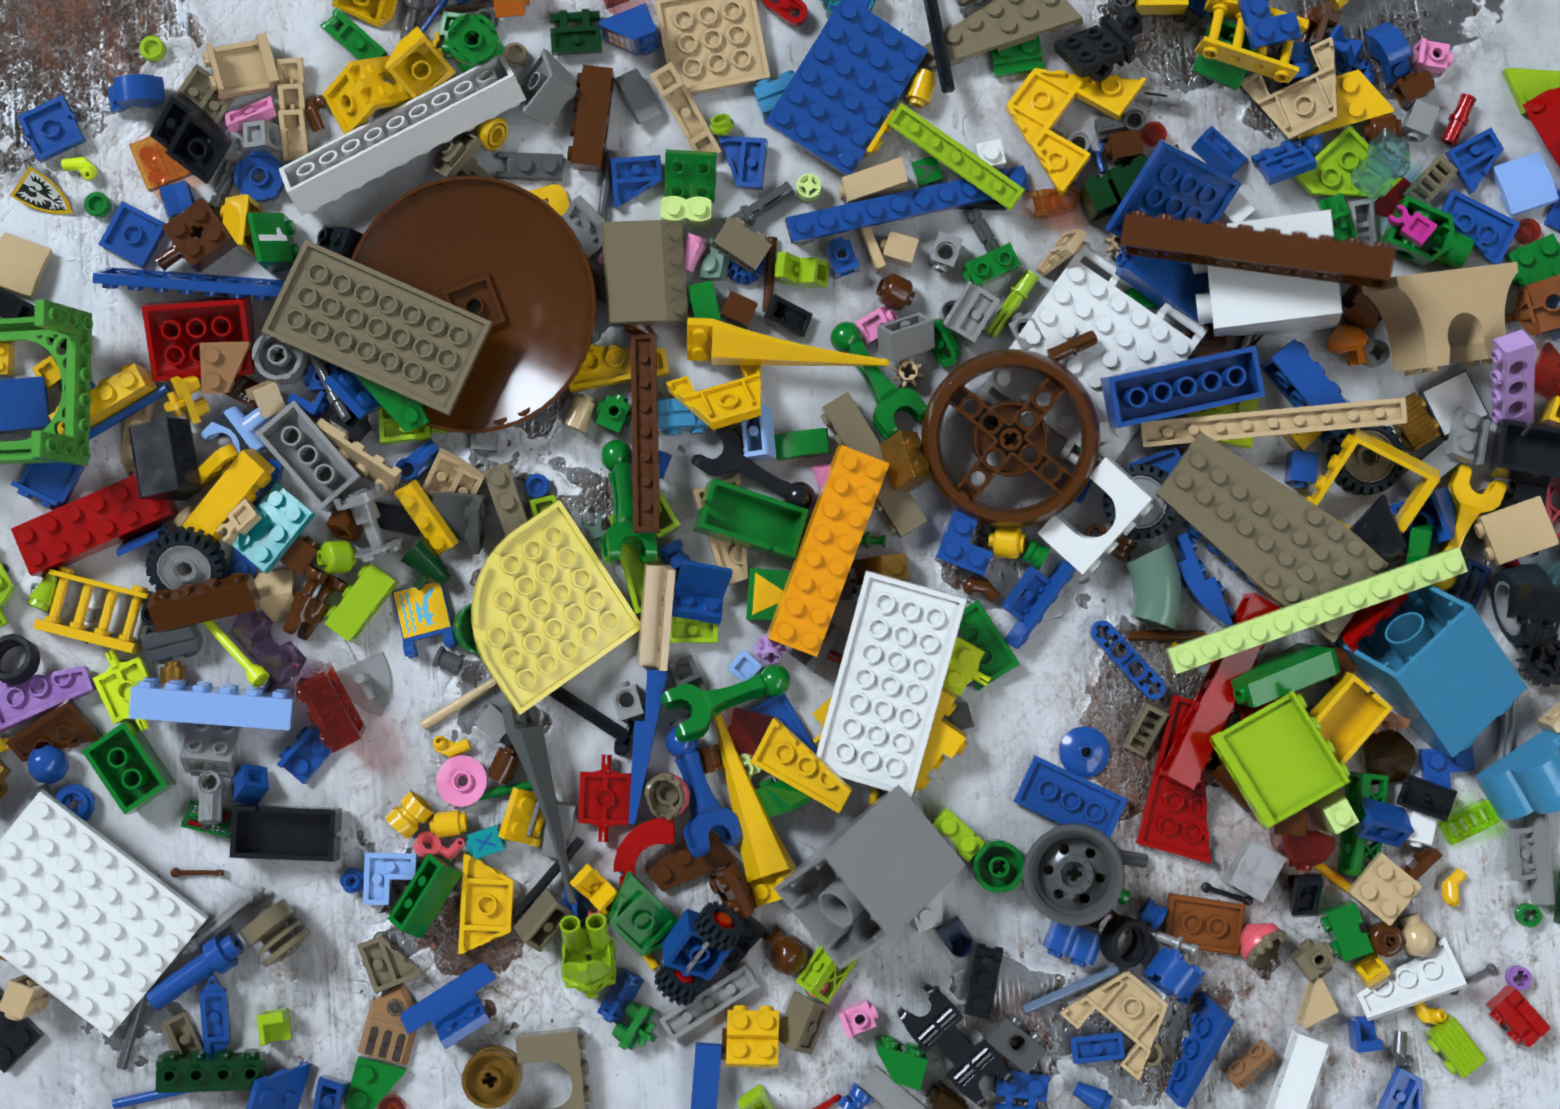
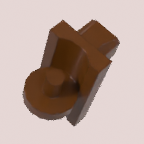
[1298,0,1340,46]

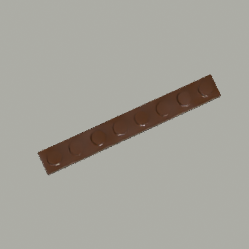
[630,333,661,534]

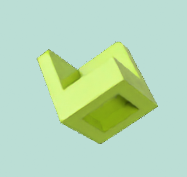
[256,1008,292,1046]

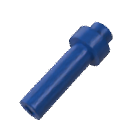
[146,933,244,1010]

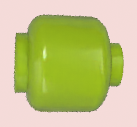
[316,540,357,574]

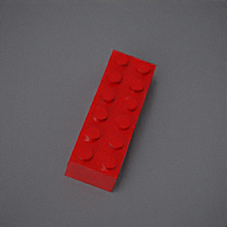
[11,474,179,577]

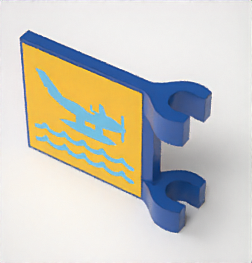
[392,581,458,659]

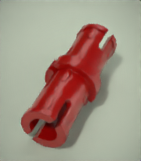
[1441,93,1477,146]

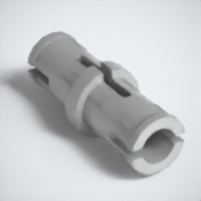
[1134,85,1182,107]

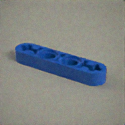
[1089,620,1166,700]

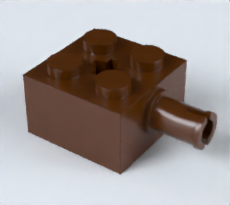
[154,197,238,273]

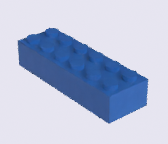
[1100,346,1265,428]

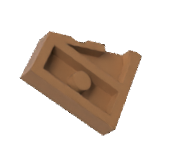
[200,342,251,394]

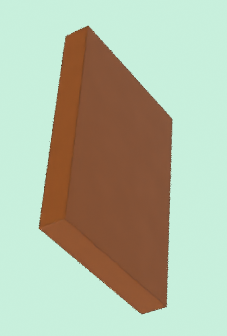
[1161,893,1246,956]

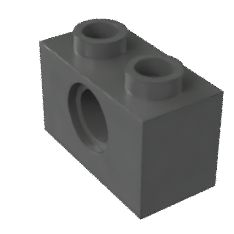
[984,1014,1046,1075]

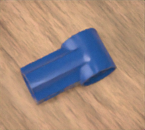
[395,439,439,484]

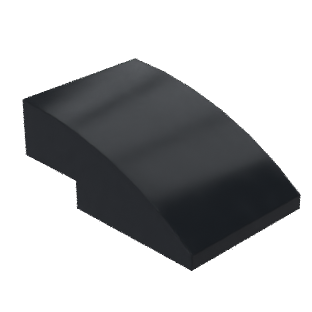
[149,92,232,184]

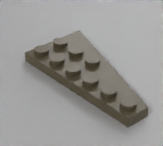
[921,0,1083,72]

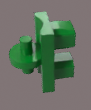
[1317,193,1358,241]
[611,1002,657,1050]

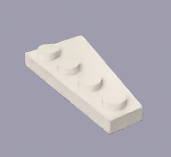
[1357,937,1467,1021]

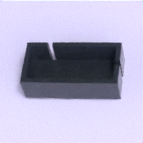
[1489,419,1560,488]
[229,804,342,862]

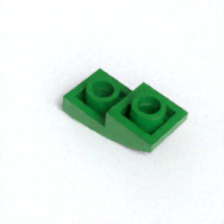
[774,428,831,461]

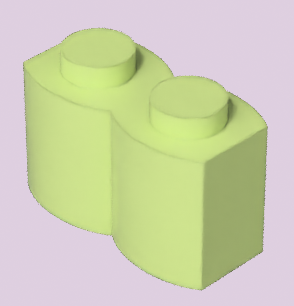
[660,196,713,228]

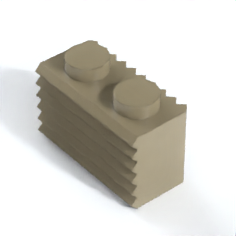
[513,888,572,952]

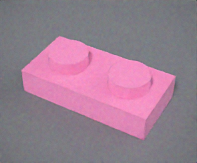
[225,96,277,134]

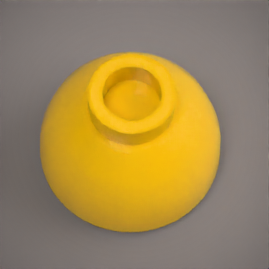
[474,117,508,151]

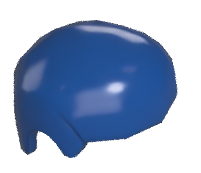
[27,745,69,784]

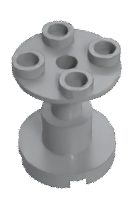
[333,482,404,562]

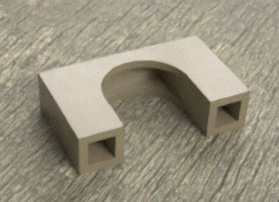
[515,1027,591,1109]

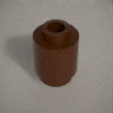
[488,744,520,785]

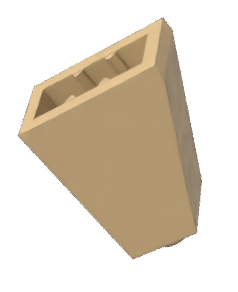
[838,157,908,204]

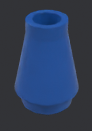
[1072,1081,1113,1109]

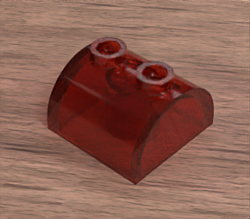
[1270,828,1335,871]

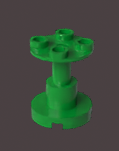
[447,14,504,73]

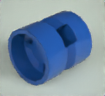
[1278,42,1314,86]

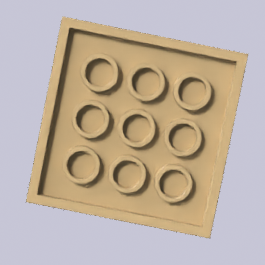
[654,0,771,95]

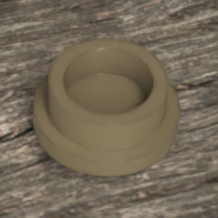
[503,42,528,68]

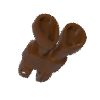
[283,565,349,641]

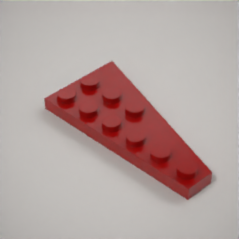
[1135,695,1211,864]

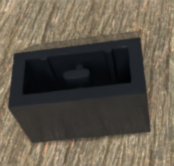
[317,224,363,259]

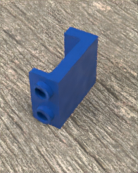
[11,430,92,510]

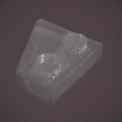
[288,640,358,687]

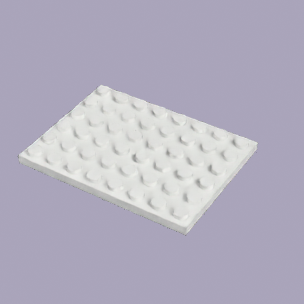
[0,789,209,1037]

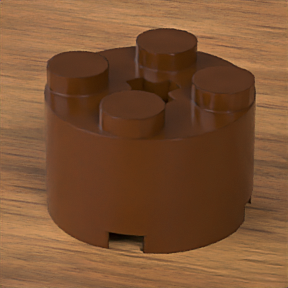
[1341,285,1382,330]

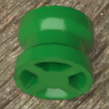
[1020,539,1050,570]

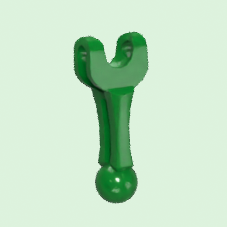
[830,322,927,440]
[600,440,657,564]
[660,664,791,743]

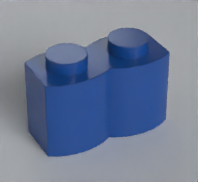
[1042,921,1101,968]

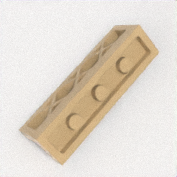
[637,564,675,671]

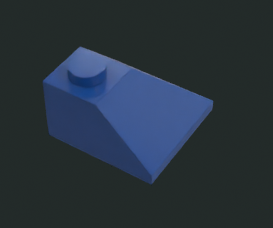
[1389,486,1456,553]

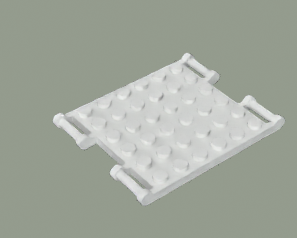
[976,241,1209,483]

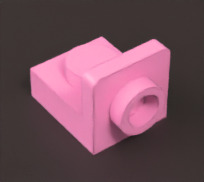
[856,306,898,344]

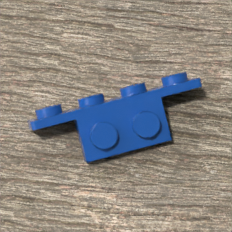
[1001,560,1076,649]

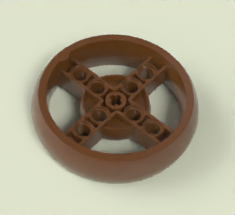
[921,349,1101,528]

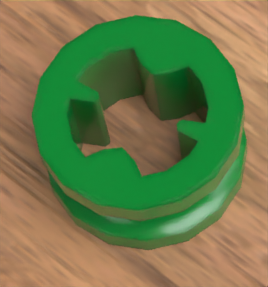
[1514,903,1542,927]

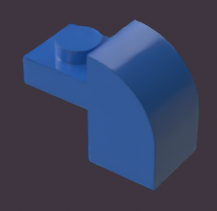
[1364,22,1412,85]
[108,74,166,113]

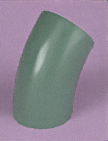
[1126,543,1182,631]

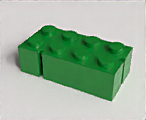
[693,478,809,562]

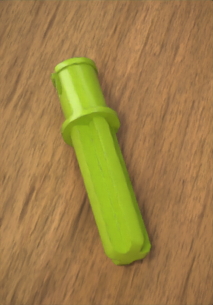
[986,269,1039,338]

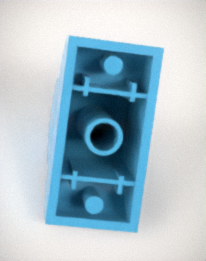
[1474,730,1560,820]

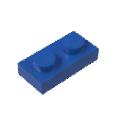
[1069,1031,1125,1064]

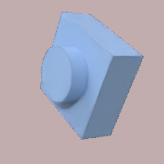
[727,649,763,682]

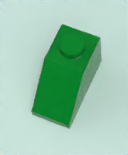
[755,777,810,818]

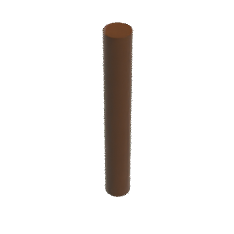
[762,237,777,312]
[1127,630,1205,641]

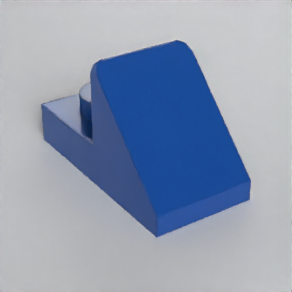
[313,1074,350,1109]

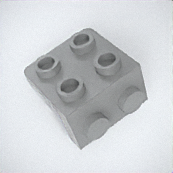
[562,195,606,259]

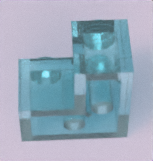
[1351,127,1410,202]

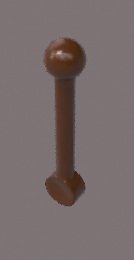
[171,868,224,878]

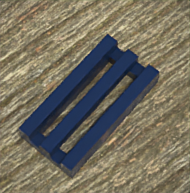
[1450,558,1492,609]

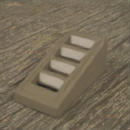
[1402,154,1458,204]
[1122,699,1170,758]

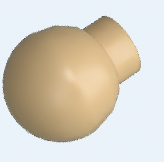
[1399,913,1436,957]

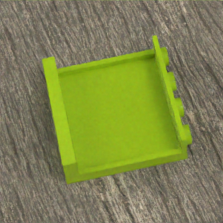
[1209,690,1350,831]

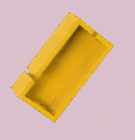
[1308,671,1393,764]

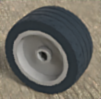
[1490,564,1560,644]

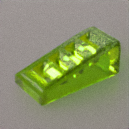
[1438,798,1500,846]

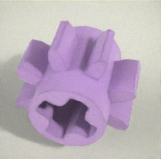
[753,634,786,665]

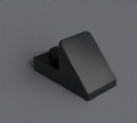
[764,294,813,337]
[1288,874,1324,916]

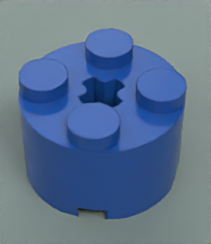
[1142,947,1205,1005]

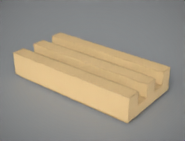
[858,227,886,273]

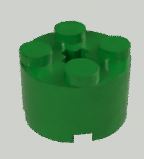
[970,839,1024,893]

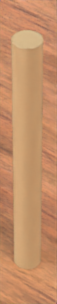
[420,677,498,730]

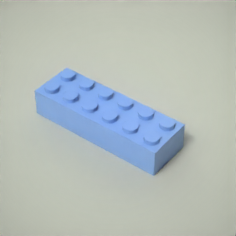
[129,677,297,731]

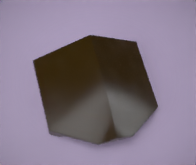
[1363,730,1416,785]

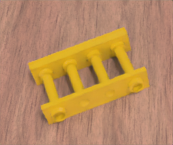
[1194,0,1309,84]
[33,566,152,654]

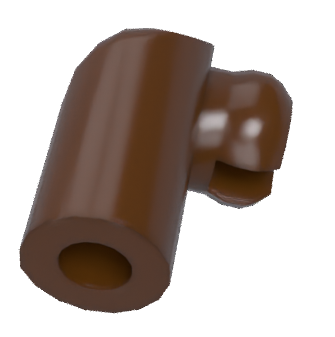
[306,95,327,132]
[962,577,1000,603]

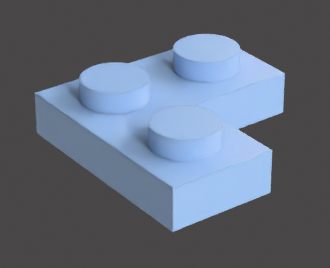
[363,852,418,905]

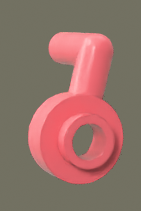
[413,831,465,860]

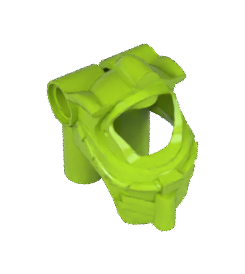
[559,913,616,999]

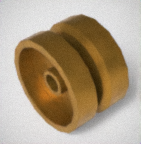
[462,1045,523,1109]

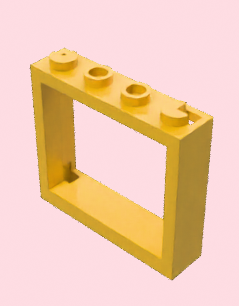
[1305,428,1440,534]

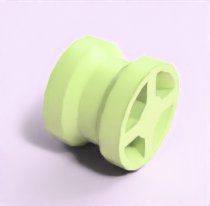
[796,173,821,203]

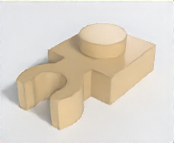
[216,498,263,545]

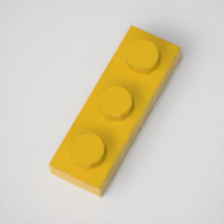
[394,479,459,555]

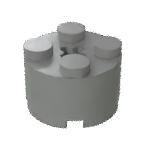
[252,334,310,384]

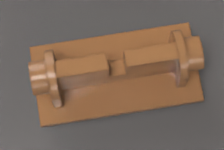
[1223,1039,1278,1090]

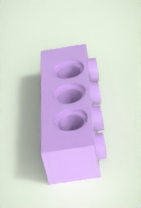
[1490,329,1535,425]

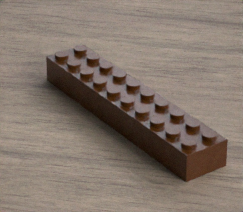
[1120,211,1396,289]

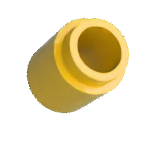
[906,69,937,109]
[429,810,469,838]

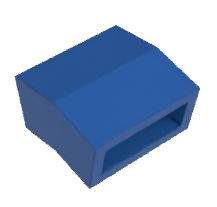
[159,180,195,221]

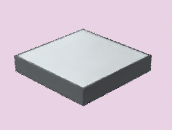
[1419,370,1489,438]

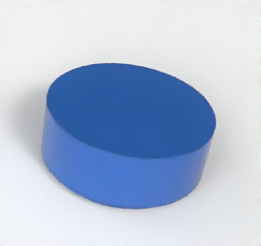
[524,474,550,499]

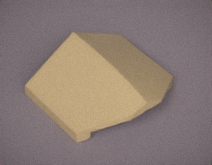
[254,569,297,623]

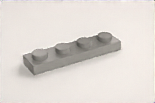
[659,963,760,1042]

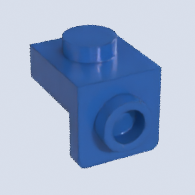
[287,391,330,418]

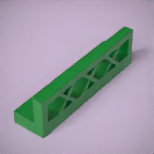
[1337,771,1389,877]

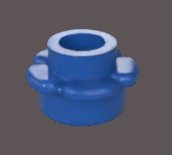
[340,868,364,894]

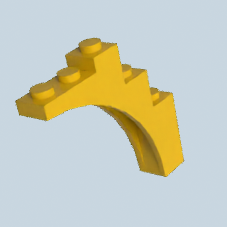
[913,687,968,794]

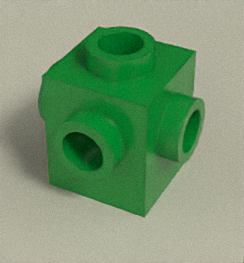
[596,394,632,436]

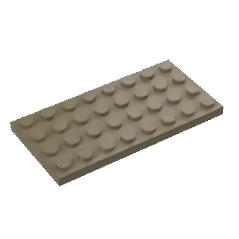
[261,239,493,417]

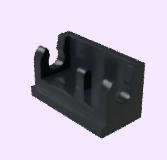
[1396,773,1458,822]

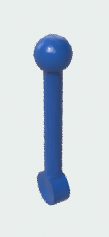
[420,0,448,33]

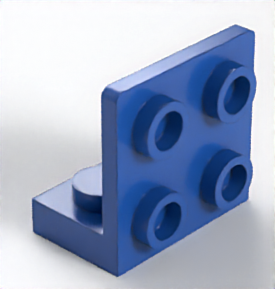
[672,560,733,625]

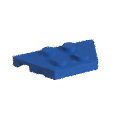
[246,1061,312,1109]

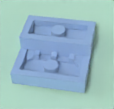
[1490,152,1559,217]

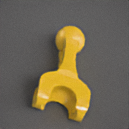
[1431,463,1507,591]

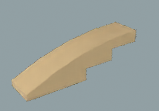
[276,57,310,161]

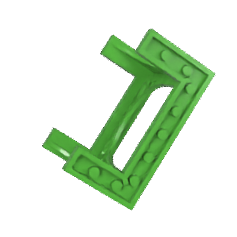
[0,299,93,466]

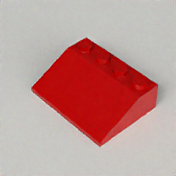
[142,295,255,382]

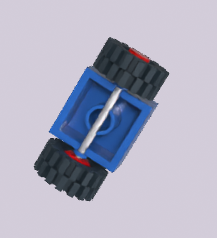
[654,901,745,1006]

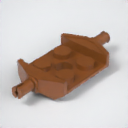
[1505,274,1560,337]

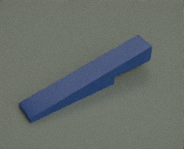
[629,670,669,824]

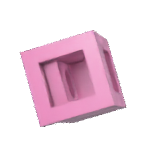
[1411,38,1454,75]
[838,999,879,1038]

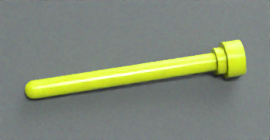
[202,620,270,688]

